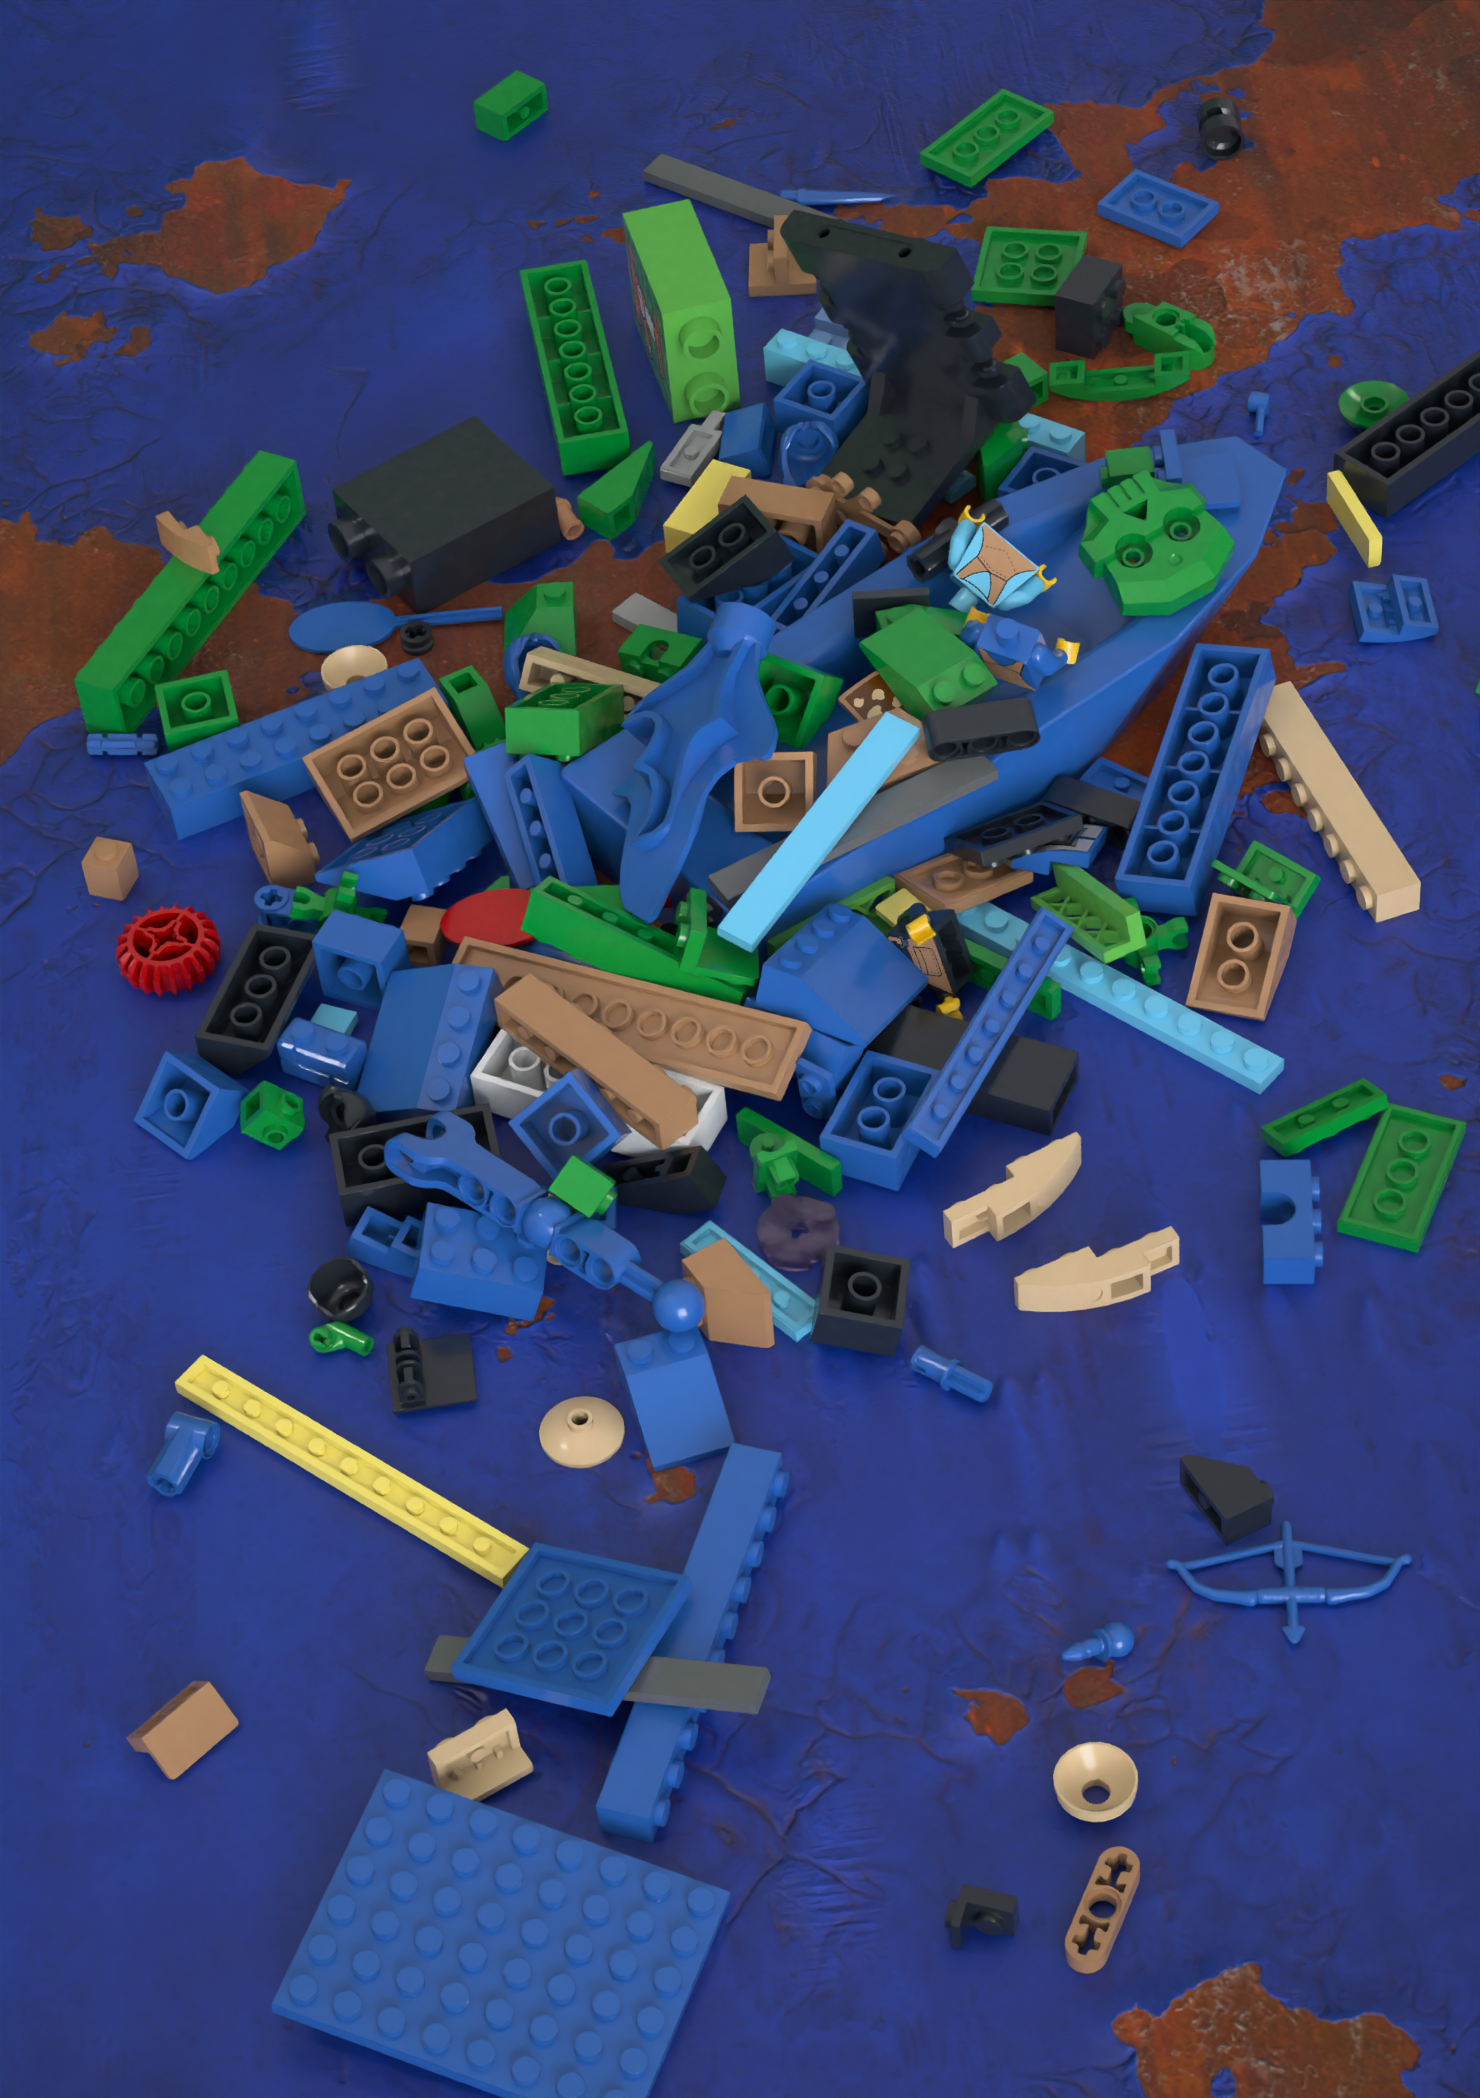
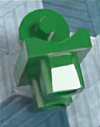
[749,1133,800,1206]

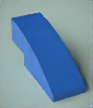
[345,1206,421,1278]

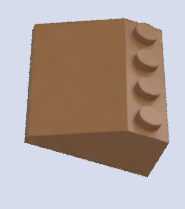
[302,687,476,843]

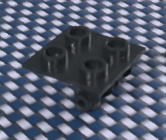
[386,1326,478,1414]

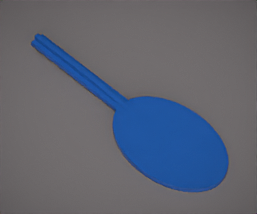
[288,601,503,654]

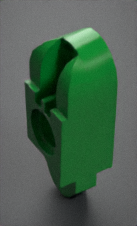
[1123,301,1215,370]

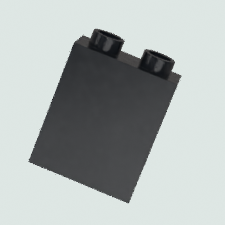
[328,416,561,614]

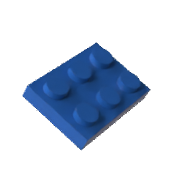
[1097,169,1219,249]

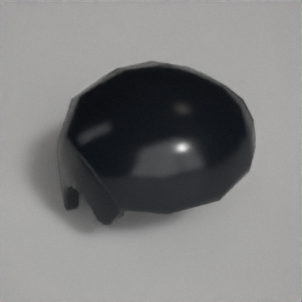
[307,1257,374,1323]

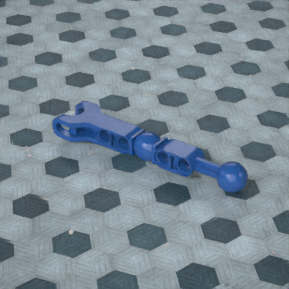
[384,1111,705,1333]

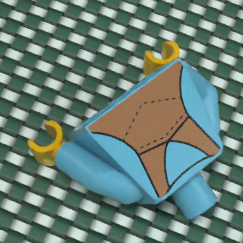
[948,505,1057,613]

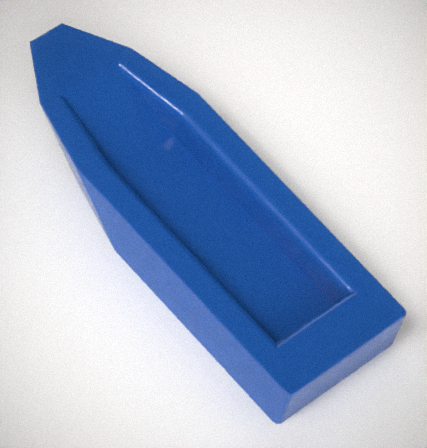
[561,436,1288,983]

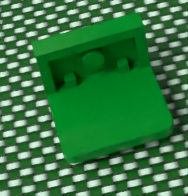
[1210,840,1322,919]
[675,887,759,986]

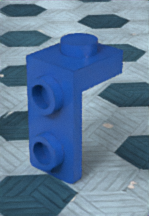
[795,1057,846,1121]

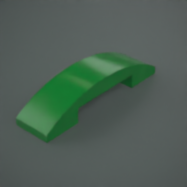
[1049,351,1190,401]

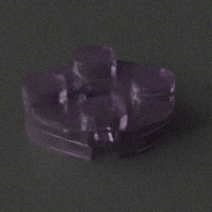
[756,1194,840,1271]

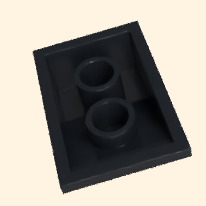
[658,494,796,603]

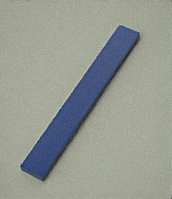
[901,906,1075,1158]

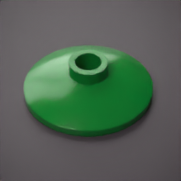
[1339,381,1409,430]

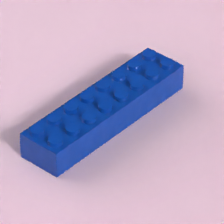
[1114,643,1276,917]
[144,657,450,841]

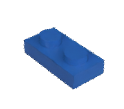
[1079,757,1149,802]

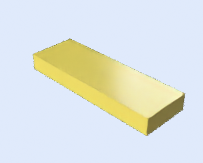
[1326,470,1382,568]

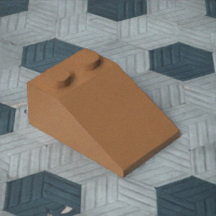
[1186,893,1297,1021]

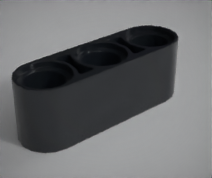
[921,698,1041,762]
[1041,776,1141,850]

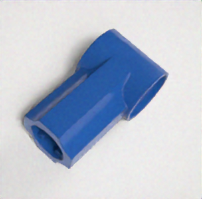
[146,1411,220,1497]

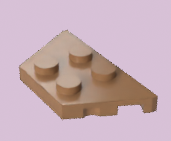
[827,707,945,795]

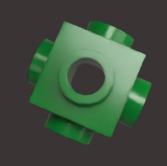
[240,1080,305,1150]

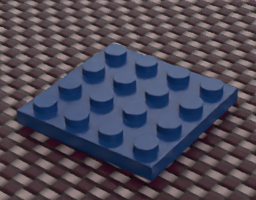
[451,1542,693,1717]

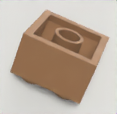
[734,752,817,832]
[239,790,320,889]
[681,1237,775,1349]

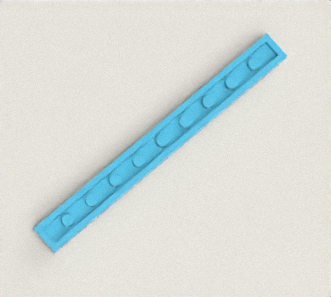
[956,902,1284,1094]

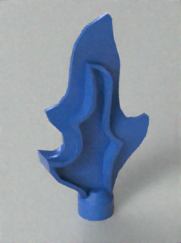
[612,602,779,924]

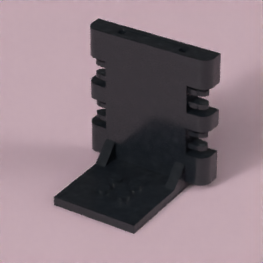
[780,210,1037,530]

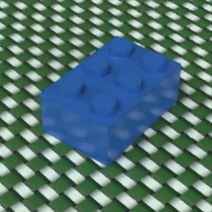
[819,1050,940,1191]
[410,1202,548,1321]

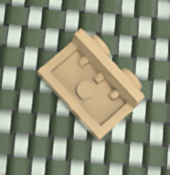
[427,1709,533,1802]

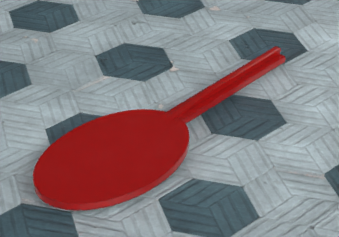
[440,889,672,948]

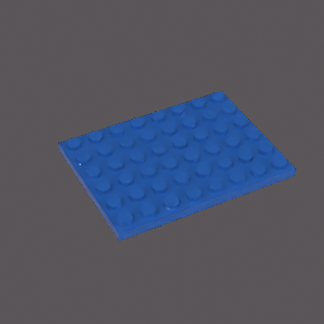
[272,1769,731,2098]

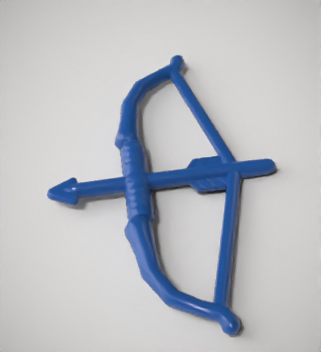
[1166,1521,1412,1644]

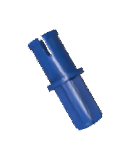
[910,1345,993,1402]

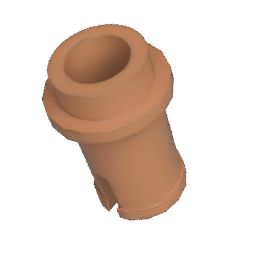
[556,497,584,540]

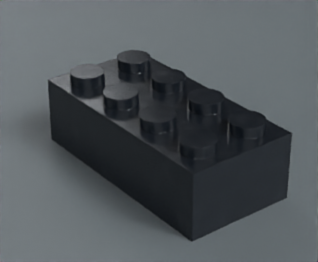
[328,1103,501,1227]

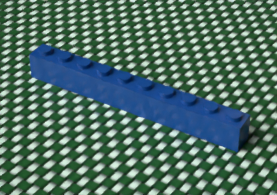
[596,1443,789,1843]

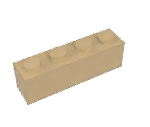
[519,646,661,721]

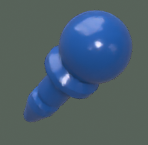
[1061,1621,1134,1661]

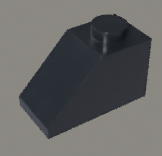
[1180,1454,1274,1546]

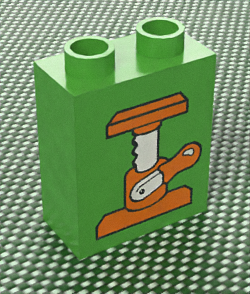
[622,199,741,423]

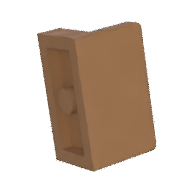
[126,1681,239,1779]

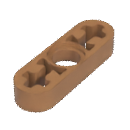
[1065,1846,1140,1974]

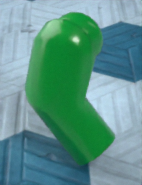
[309,1321,374,1356]

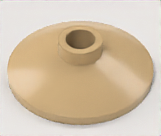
[539,1396,625,1468]

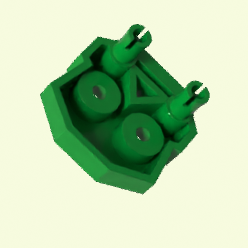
[1078,468,1235,616]

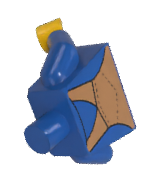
[959,606,1080,692]

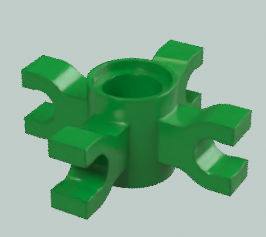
[289,871,387,930]
[1092,897,1188,987]

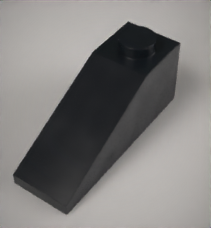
[601,1145,727,1215]

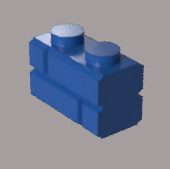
[277,1017,368,1091]

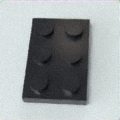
[944,801,1084,868]

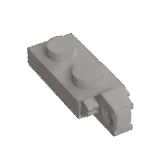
[660,410,725,488]

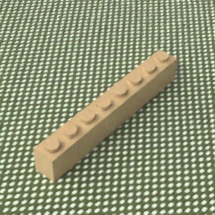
[1258,681,1421,923]

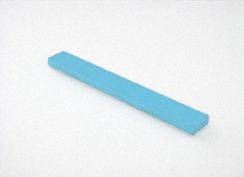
[717,712,920,953]

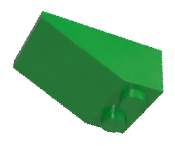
[859,607,998,721]

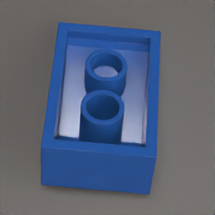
[614,1326,735,1473]

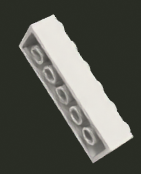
[470,1028,728,1158]

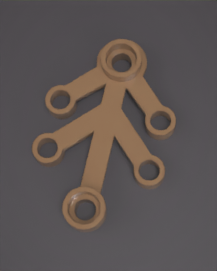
[806,472,921,557]

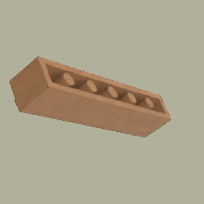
[494,973,698,1151]

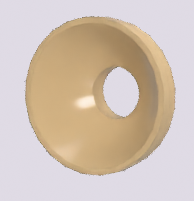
[321,645,388,692]
[1053,1742,1138,1822]

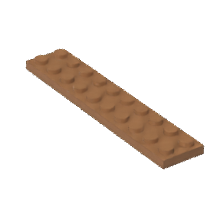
[452,936,812,1101]

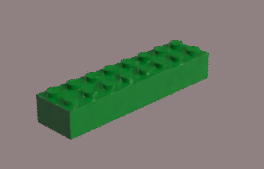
[519,259,631,476]

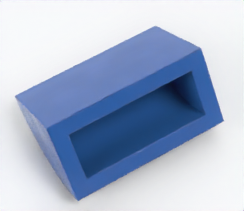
[719,403,777,477]

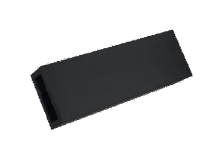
[857,1005,1080,1136]

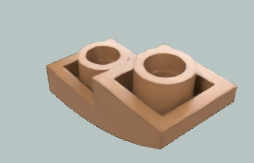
[155,511,220,574]

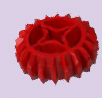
[116,903,222,997]

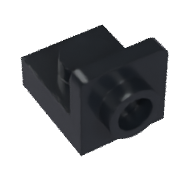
[945,1884,1019,1948]

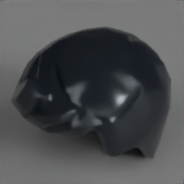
[317,1085,378,1143]

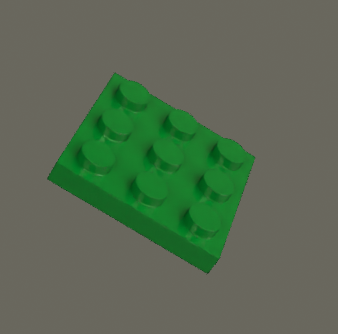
[971,226,1087,307]

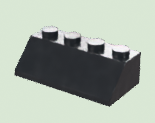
[194,923,316,1075]

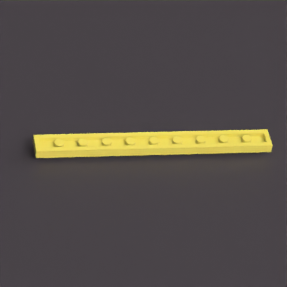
[175,1354,530,1589]

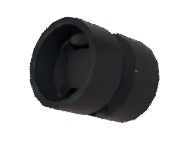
[1196,97,1245,161]

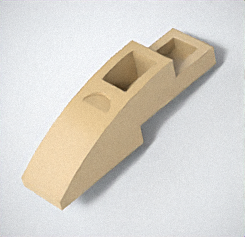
[943,1132,1082,1248]
[1014,1226,1179,1312]

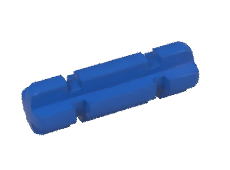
[86,733,160,756]

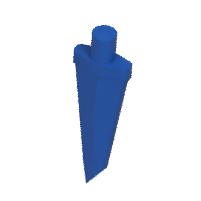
[781,188,897,206]

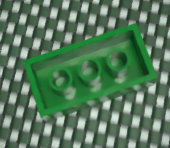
[505,682,624,762]

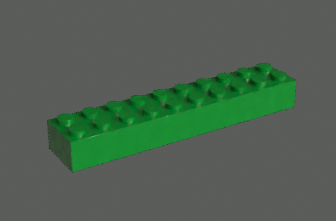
[74,450,306,737]

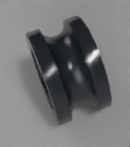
[400,620,434,656]

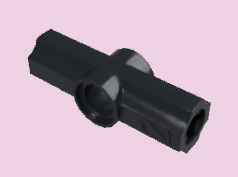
[906,498,1009,583]

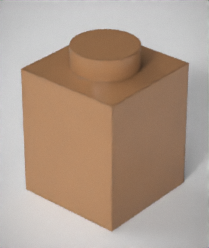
[81,836,139,902]
[400,904,450,967]

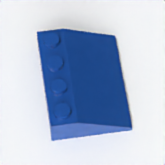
[314,797,493,901]
[755,903,929,1048]
[357,963,505,1123]

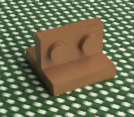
[748,215,817,297]

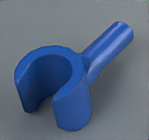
[1247,391,1270,437]

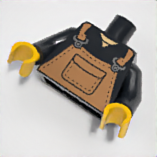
[885,903,976,1020]

